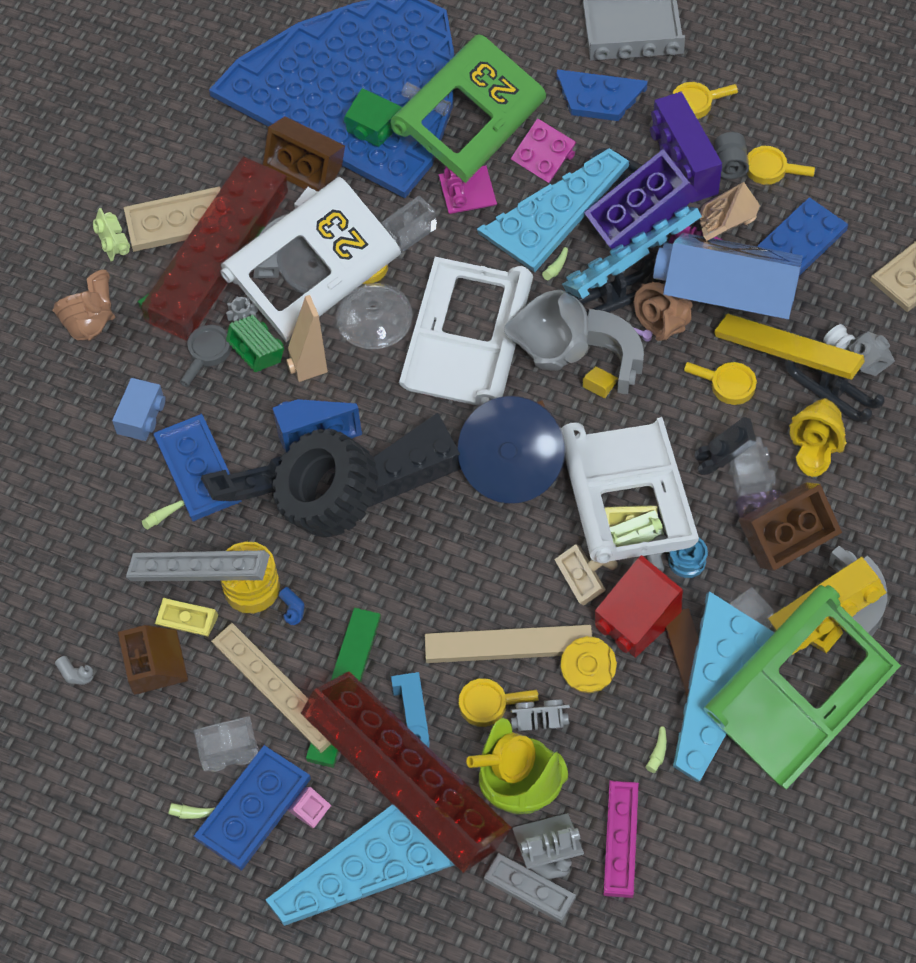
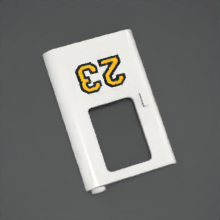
[220,177,401,342]

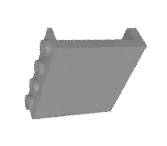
[582,0,685,60]

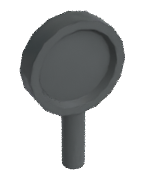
[180,325,232,387]

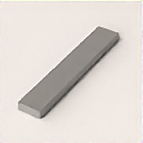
[126,550,270,581]

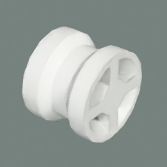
[823,324,856,351]

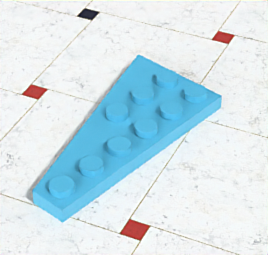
[477,148,629,272]
[562,206,702,299]
[673,591,775,782]
[266,794,461,926]

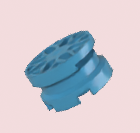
[668,538,708,578]

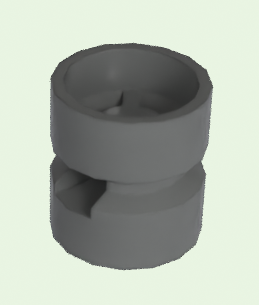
[714,132,749,179]

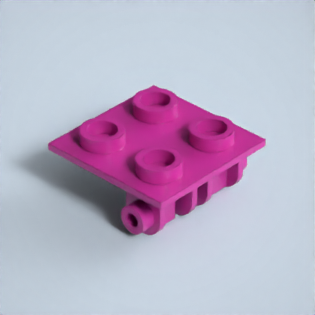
[511,118,576,183]
[439,165,497,214]

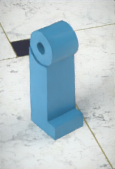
[391,672,430,757]

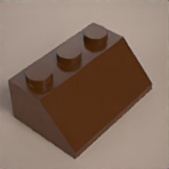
[262,116,345,192]

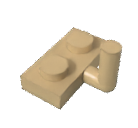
[554,544,618,605]

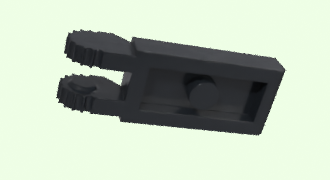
[694,417,757,475]

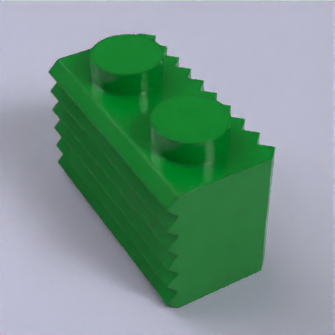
[226,314,284,372]

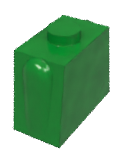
[344,88,402,147]

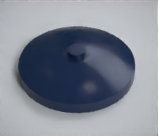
[458,396,565,503]

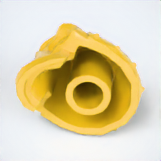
[789,398,847,477]

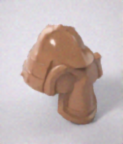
[52,269,116,341]
[634,282,693,341]

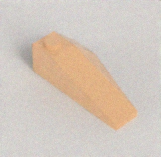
[700,182,760,241]
[286,295,328,382]

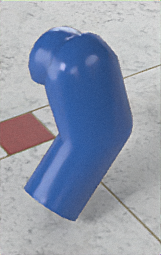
[278,587,305,625]

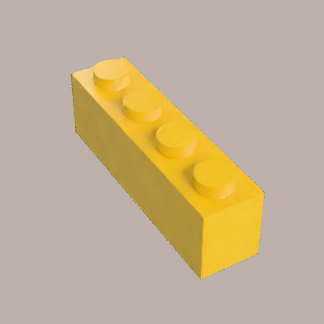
[768,557,886,655]

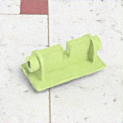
[93,208,130,261]
[610,510,664,547]

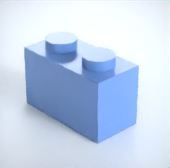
[112,378,166,441]

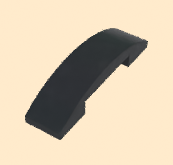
[201,456,282,501]

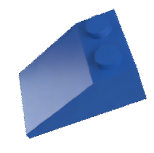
[272,399,362,453]

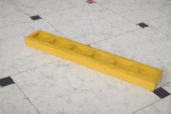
[715,314,865,380]

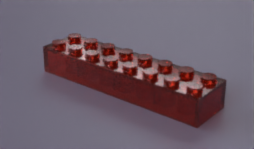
[141,156,288,341]
[301,671,512,873]

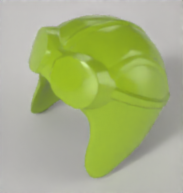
[479,718,568,814]

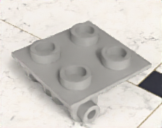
[510,699,570,732]
[512,813,584,869]

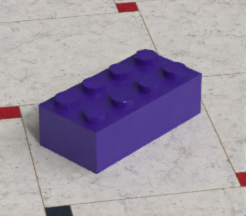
[650,91,722,203]
[584,149,699,249]

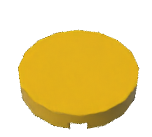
[560,636,617,693]

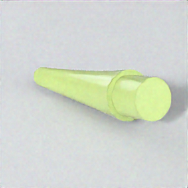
[542,247,568,280]
[142,500,184,530]
[646,726,667,773]
[168,803,215,819]

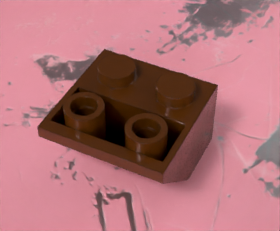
[118,625,188,695]

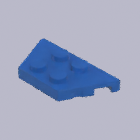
[556,69,648,121]

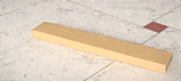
[212,623,342,753]
[425,625,592,663]

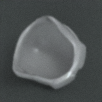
[504,290,589,371]

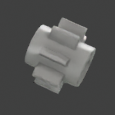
[226,296,258,322]

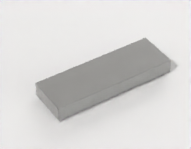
[484,853,576,923]

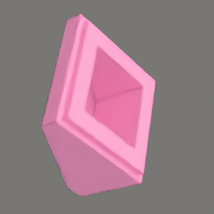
[288,787,331,828]

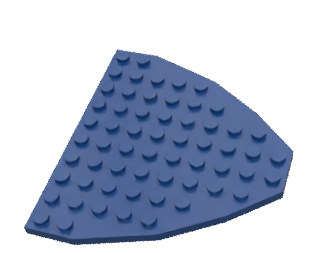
[209,0,454,198]

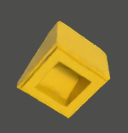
[583,367,618,398]

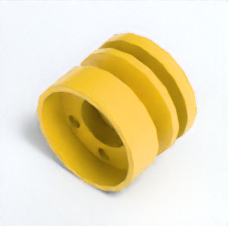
[220,542,280,614]

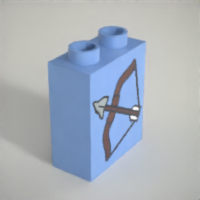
[653,233,803,319]

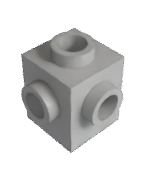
[849,332,895,376]

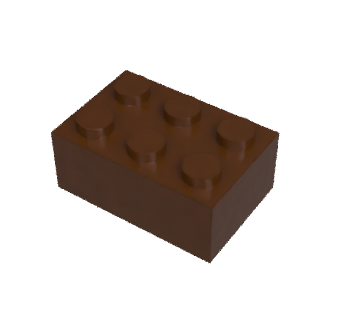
[739,482,842,571]

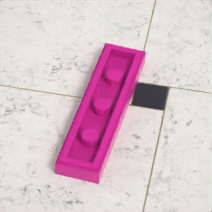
[604,781,639,898]

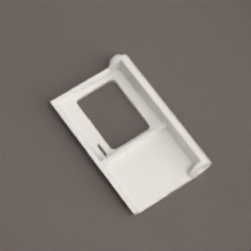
[399,257,533,406]
[561,417,699,563]

